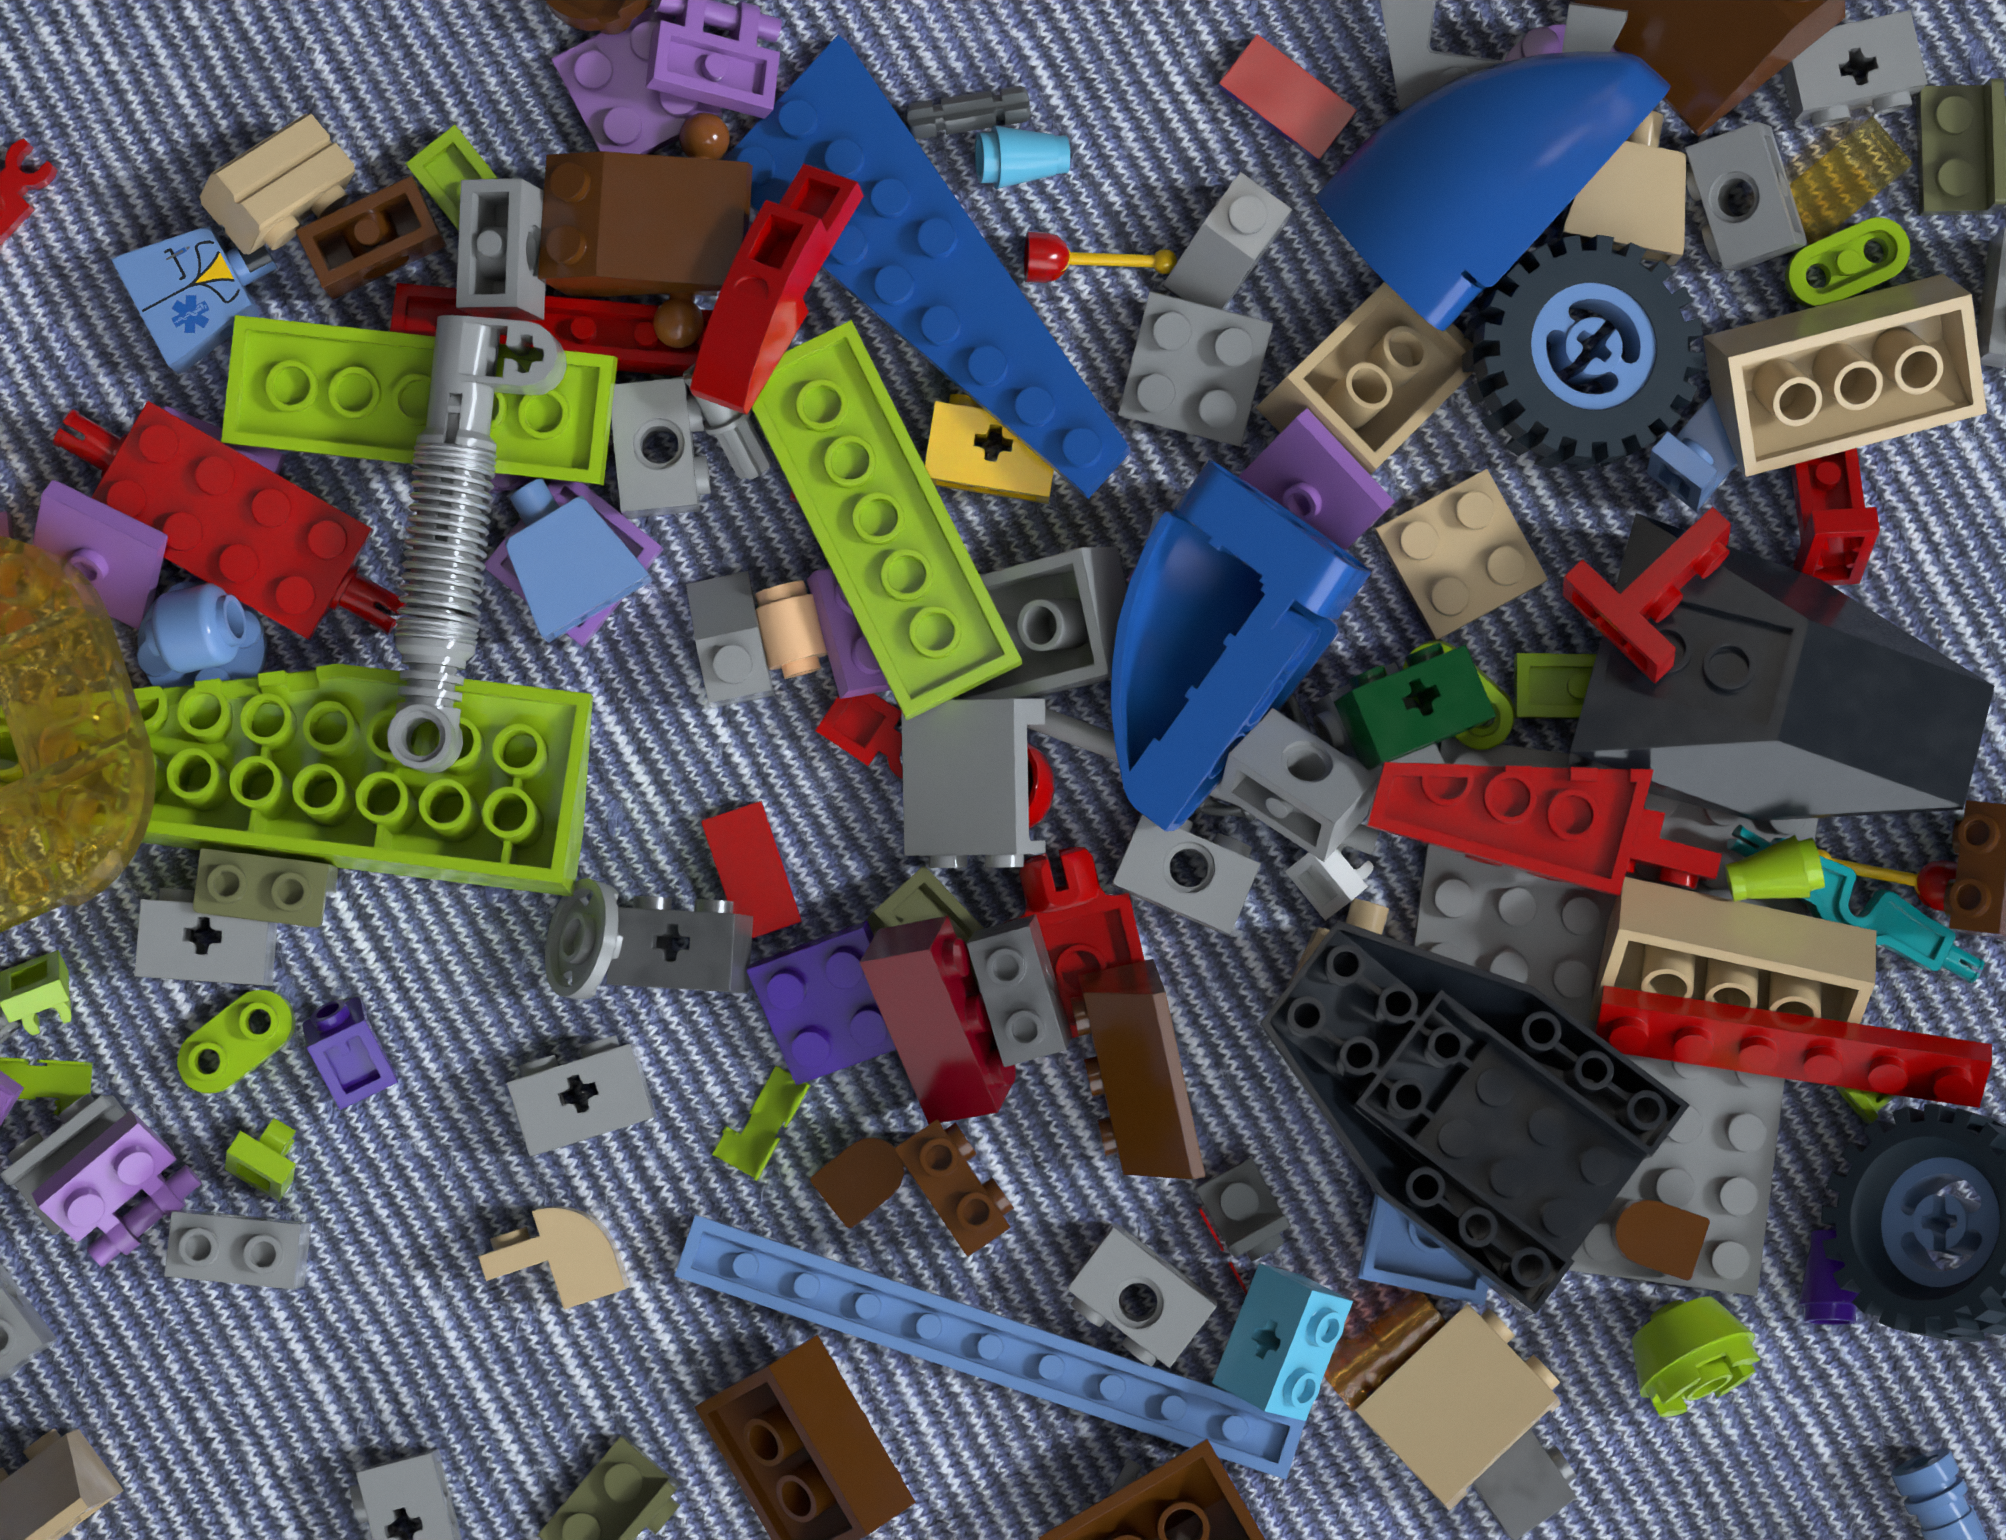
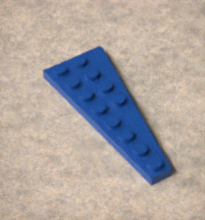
[723,34,1131,499]

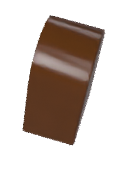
[810,1137,905,1228]
[1610,1199,1710,1281]

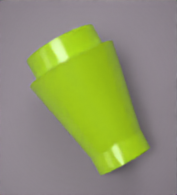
[1724,835,1825,902]

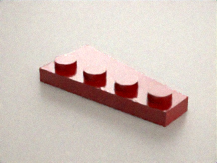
[1366,762,1654,896]

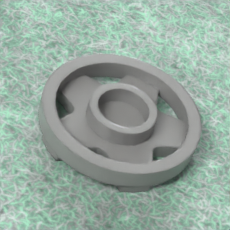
[545,879,623,1000]

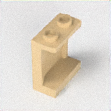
[1355,1303,1561,1511]

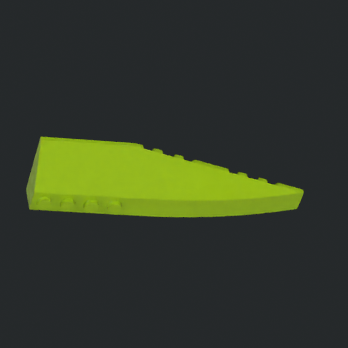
[0,664,593,897]

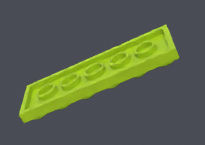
[221,315,618,485]
[751,320,1022,721]

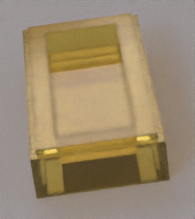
[1790,116,1913,244]

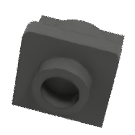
[1194,1157,1291,1262]

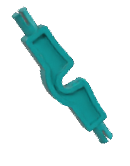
[1727,824,1984,984]

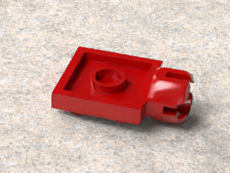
[1004,847,1145,1038]

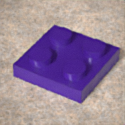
[746,920,897,1085]

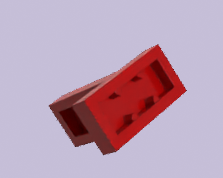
[1790,448,1880,586]
[1563,506,1731,683]

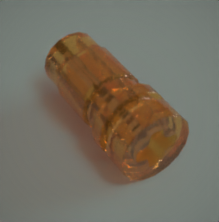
[1324,1290,1446,1413]

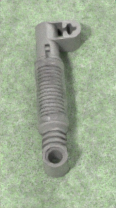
[387,315,567,773]

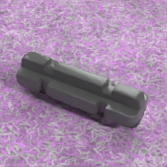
[906,86,1031,139]

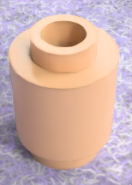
[755,580,828,679]

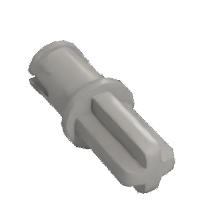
[682,363,771,480]

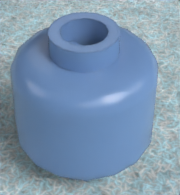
[145,583,247,673]

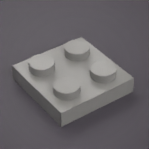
[1118,291,1273,447]

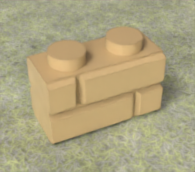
[199,113,355,255]

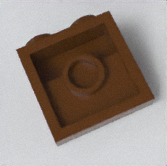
[1944,800,2006,941]
[894,1119,1014,1257]

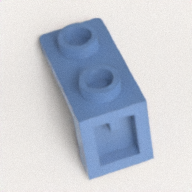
[1646,395,1738,512]

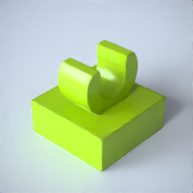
[0,950,71,1036]
[225,1118,296,1202]

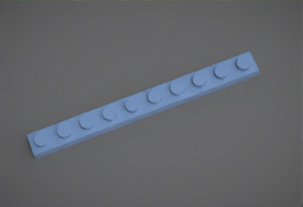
[675,1214,1305,1480]

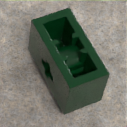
[1334,643,1496,771]

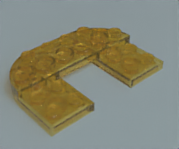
[0,536,156,933]

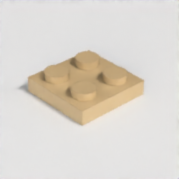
[1374,469,1548,640]

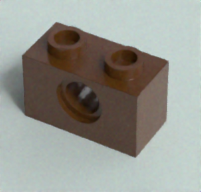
[295,175,447,300]

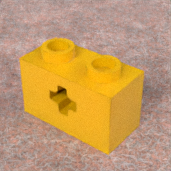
[925,394,1054,504]

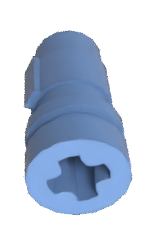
[1891,1448,1988,1540]

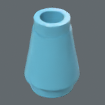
[975,125,1070,189]

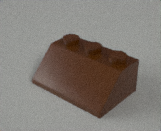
[1070,959,1206,1180]
[694,1335,916,1540]
[1038,1438,1265,1540]

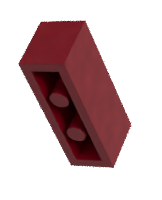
[859,916,1016,1124]

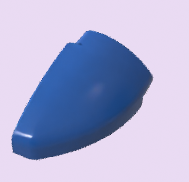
[1315,51,1671,331]
[1111,460,1372,831]

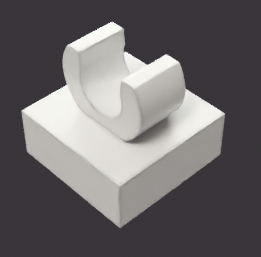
[1285,844,1374,921]

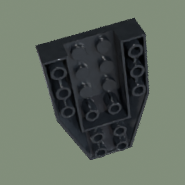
[1569,513,1995,821]
[1259,920,1690,1316]

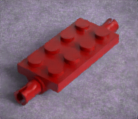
[53,401,407,640]

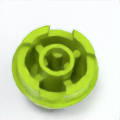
[1631,1296,1760,1417]

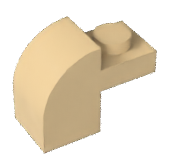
[478,1206,630,1310]

